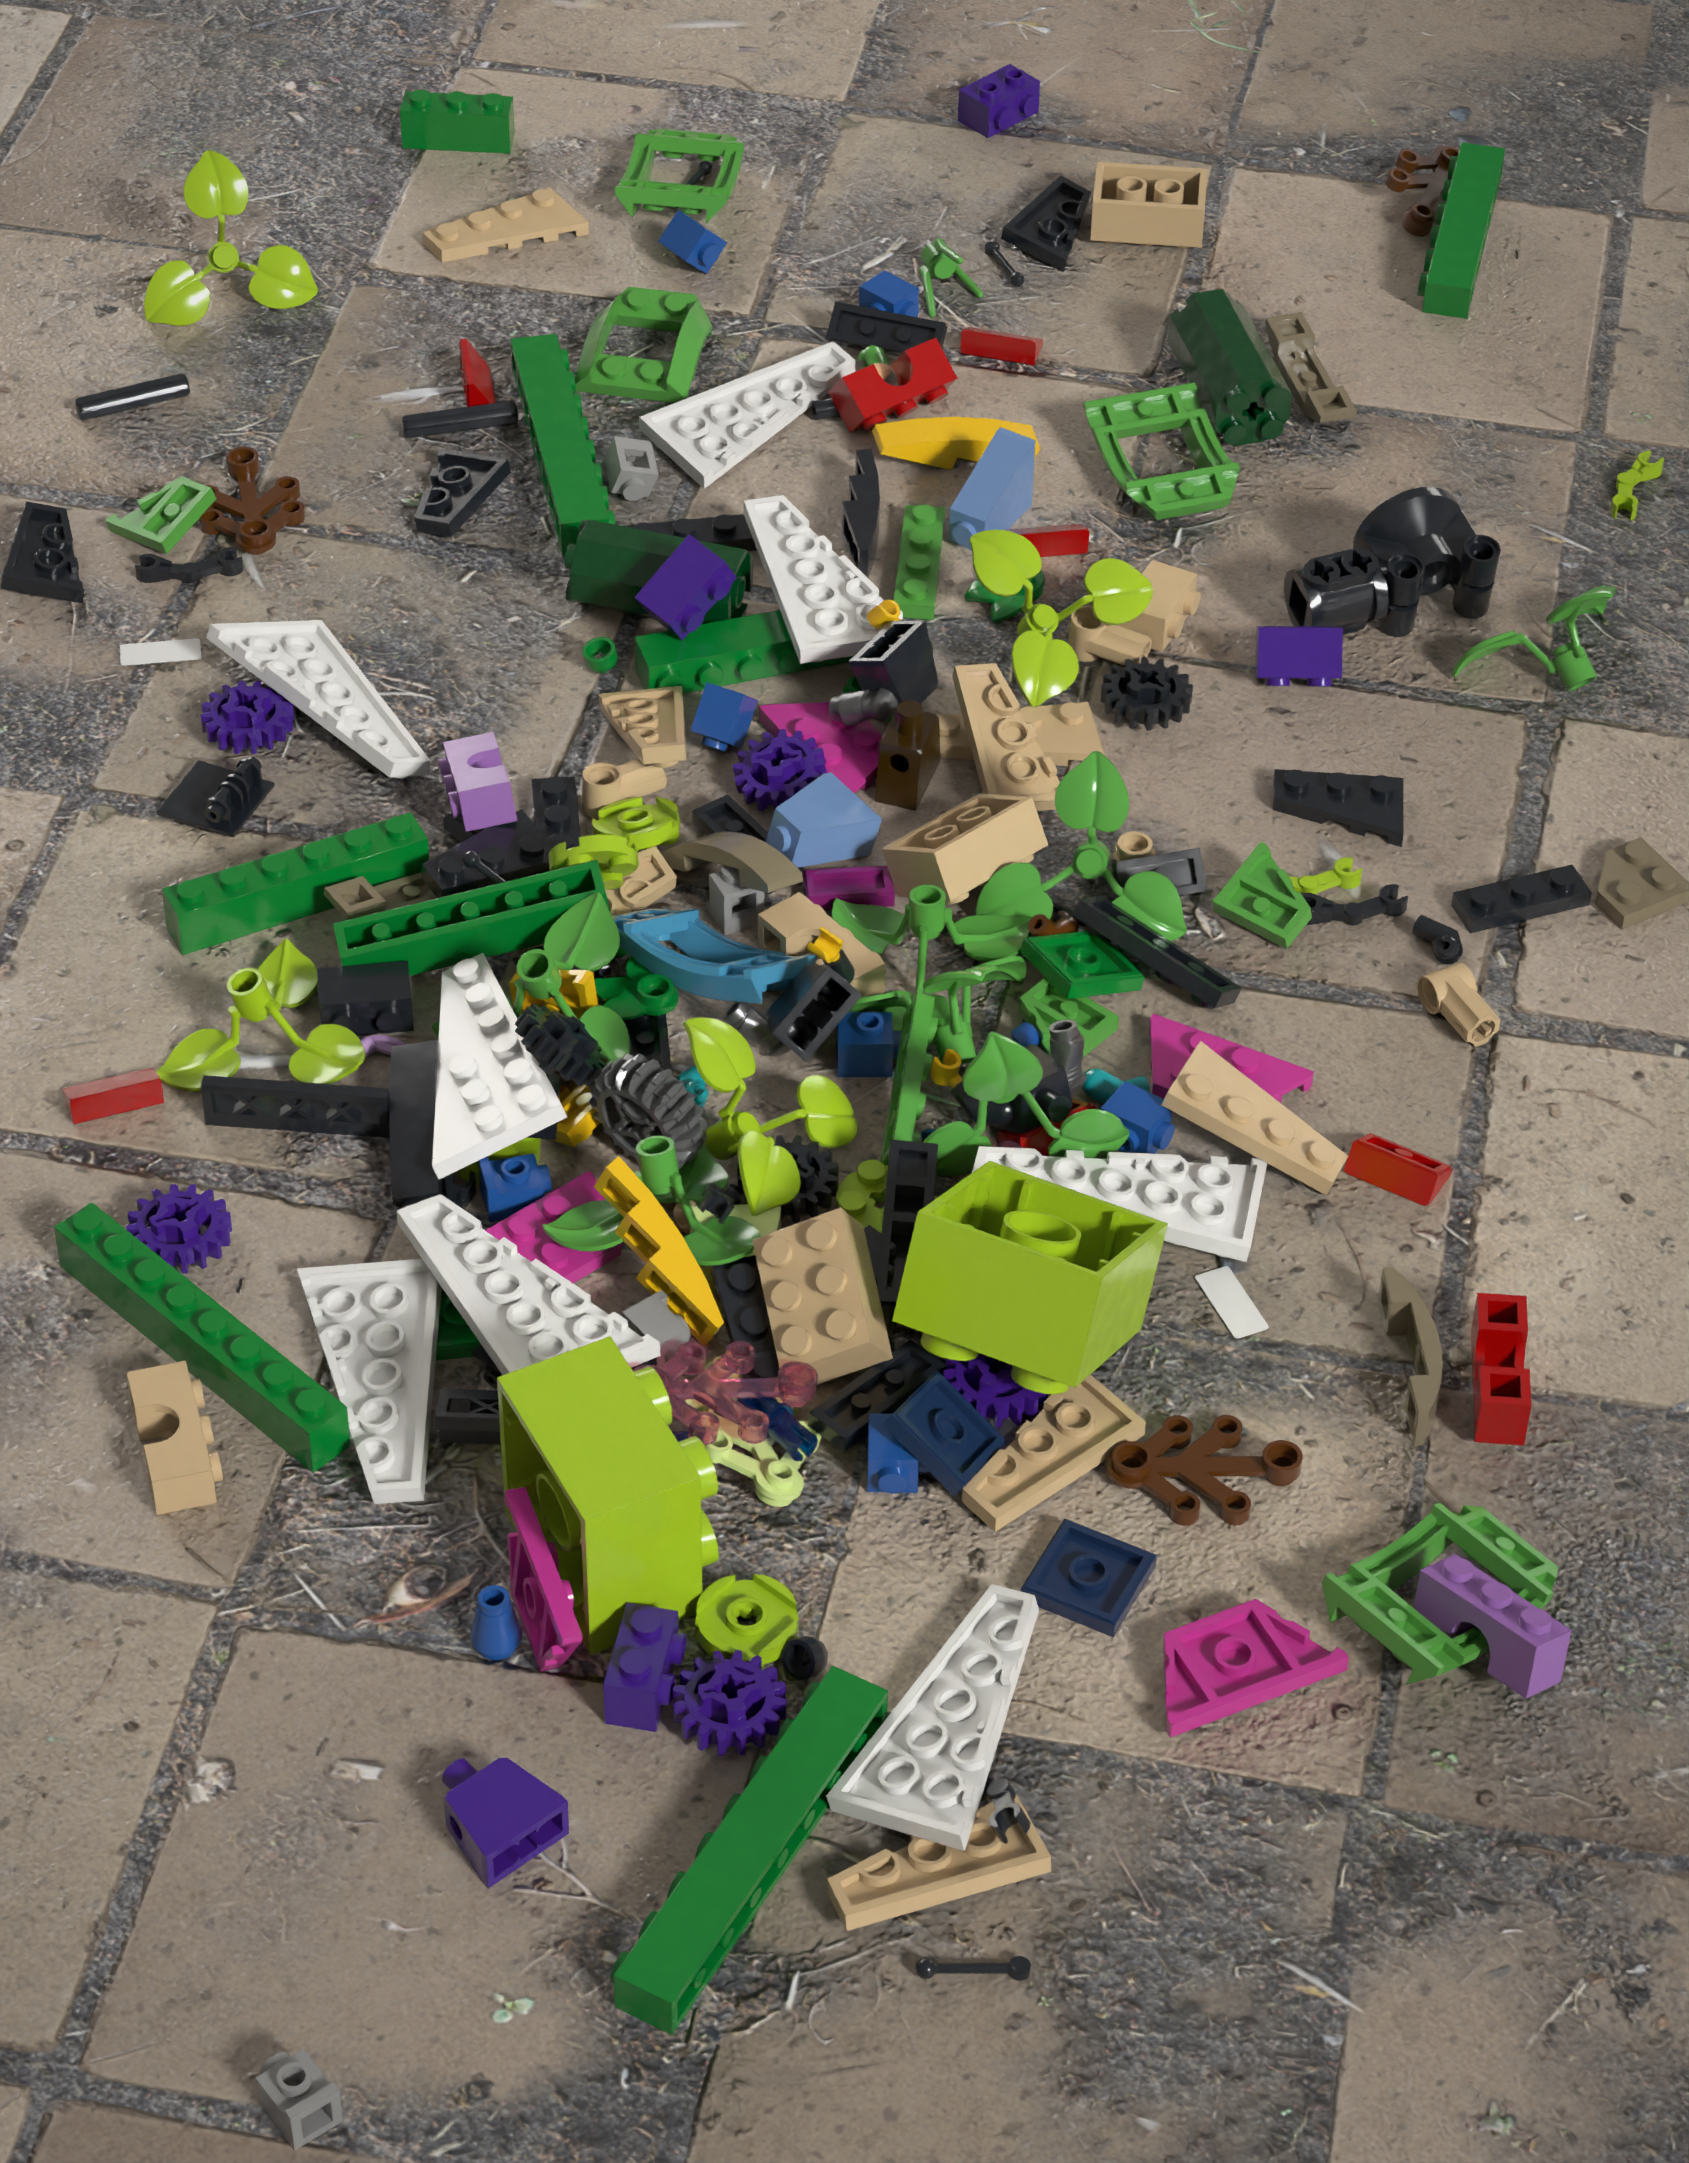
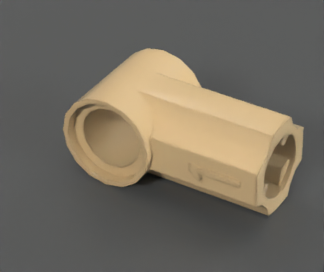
[1068,606,1152,666]
[582,759,667,820]
[1417,962,1501,1047]

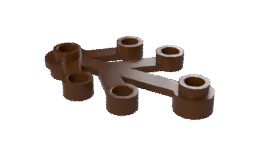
[1385,146,1459,237]
[199,447,305,555]
[1106,1415,1303,1526]

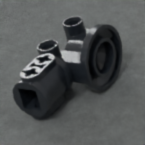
[1284,487,1501,637]

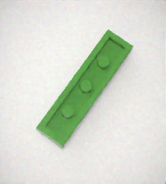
[894,504,945,620]
[880,992,938,1165]

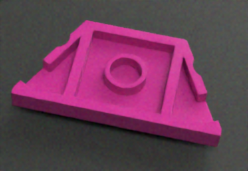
[759,702,883,794]
[1149,1013,1314,1104]
[485,1171,623,1283]
[505,1487,583,1672]
[1163,1599,1349,1738]

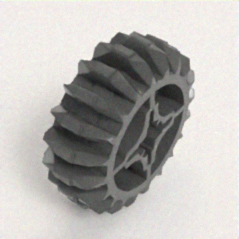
[589,1053,708,1169]

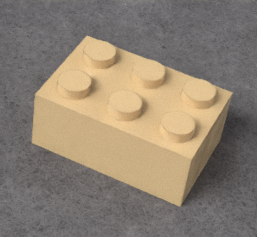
[1090,161,1208,249]
[882,794,1048,905]
[752,1207,893,1390]

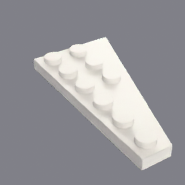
[639,341,855,489]
[743,495,903,664]
[206,620,431,779]
[432,953,567,1179]
[972,1146,1267,1262]
[397,1194,661,1375]
[297,1259,442,1504]
[826,1584,1039,1851]

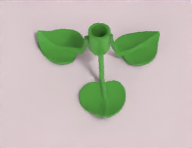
[1452,585,1617,692]
[976,751,1187,941]
[832,885,1032,1031]
[432,892,630,1064]
[849,956,1026,1065]
[923,1031,1130,1176]
[543,1136,761,1266]

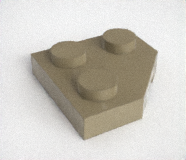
[1595,837,1689,929]

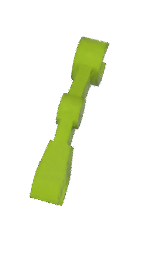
[1610,451,1664,521]
[1287,857,1363,895]

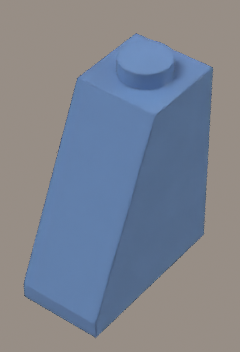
[949,427,1035,550]
[765,772,882,868]

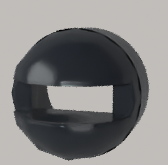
[782,1636,828,1680]

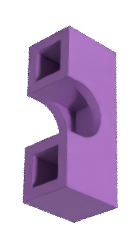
[438,732,517,832]
[1413,1554,1572,1699]

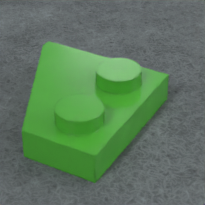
[105,476,216,554]
[1212,842,1312,949]
[1019,978,1119,1058]

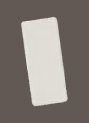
[120,638,201,666]
[1195,1266,1269,1339]

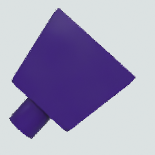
[442,1758,569,1889]

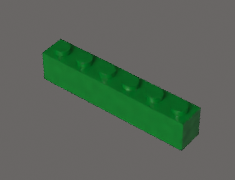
[1417,142,1505,319]
[635,610,854,694]
[162,812,429,955]
[333,860,610,976]

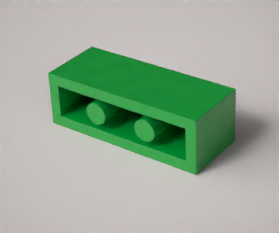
[400,90,515,154]

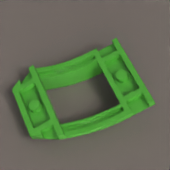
[615,128,744,224]
[575,287,713,403]
[1083,383,1240,520]
[1322,1502,1559,1685]

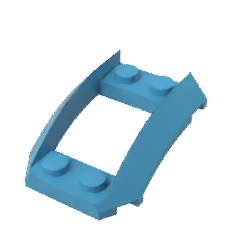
[612,909,817,1004]

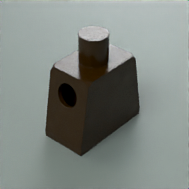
[875,700,941,811]

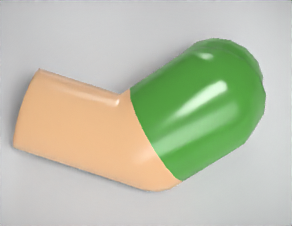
[858,345,891,381]

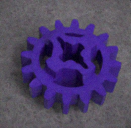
[200,680,294,754]
[733,729,827,811]
[126,1184,232,1274]
[943,1353,1048,1428]
[673,1650,787,1756]

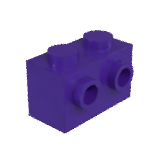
[958,64,1040,138]
[634,534,737,641]
[1255,626,1343,686]
[603,1603,686,1732]

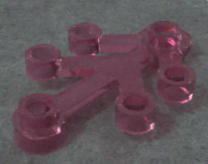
[633,1341,818,1445]

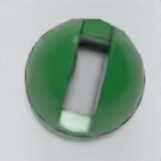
[582,637,618,674]

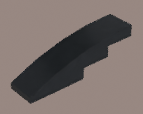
[842,448,880,578]
[389,1040,443,1207]
[877,1140,938,1306]

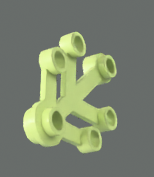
[681,1356,822,1507]

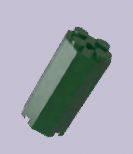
[1168,289,1292,446]
[564,519,753,624]

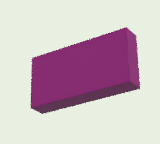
[803,866,895,910]

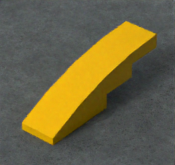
[872,417,1040,470]
[593,1156,724,1346]

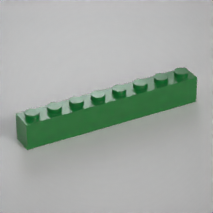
[510,334,616,557]
[54,1202,351,1473]
[610,1665,888,2035]

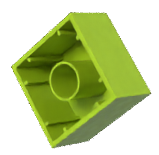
[892,1160,1168,1394]
[497,1336,719,1655]

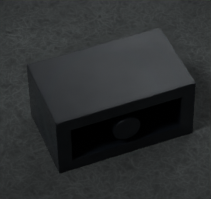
[317,961,414,1036]

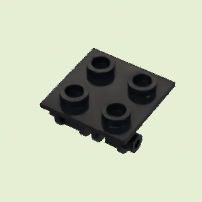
[156,757,275,838]

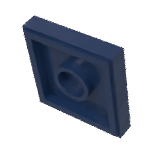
[883,1370,1007,1496]
[1021,1518,1157,1637]

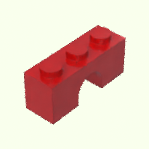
[828,338,958,433]
[1471,1293,1531,1446]

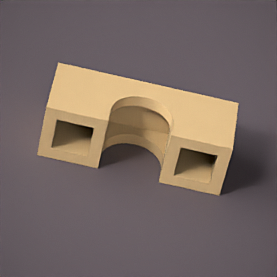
[758,892,886,997]
[127,1360,223,1515]

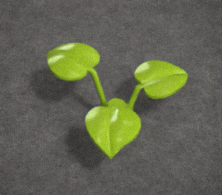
[144,150,318,326]
[969,529,1153,707]
[156,938,365,1091]
[682,1017,858,1216]

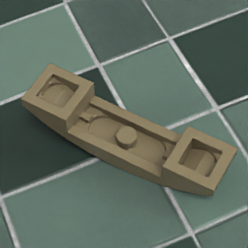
[1265,312,1357,423]
[661,832,803,893]
[324,851,445,920]
[1378,1267,1443,1446]

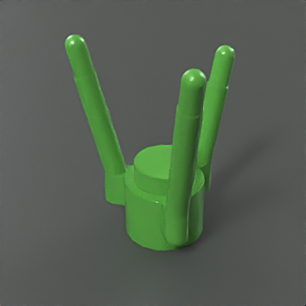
[918,238,984,318]

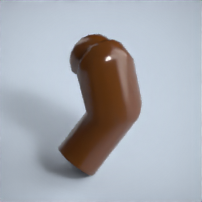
[1028,911,1078,937]

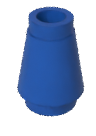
[470,1585,522,1660]

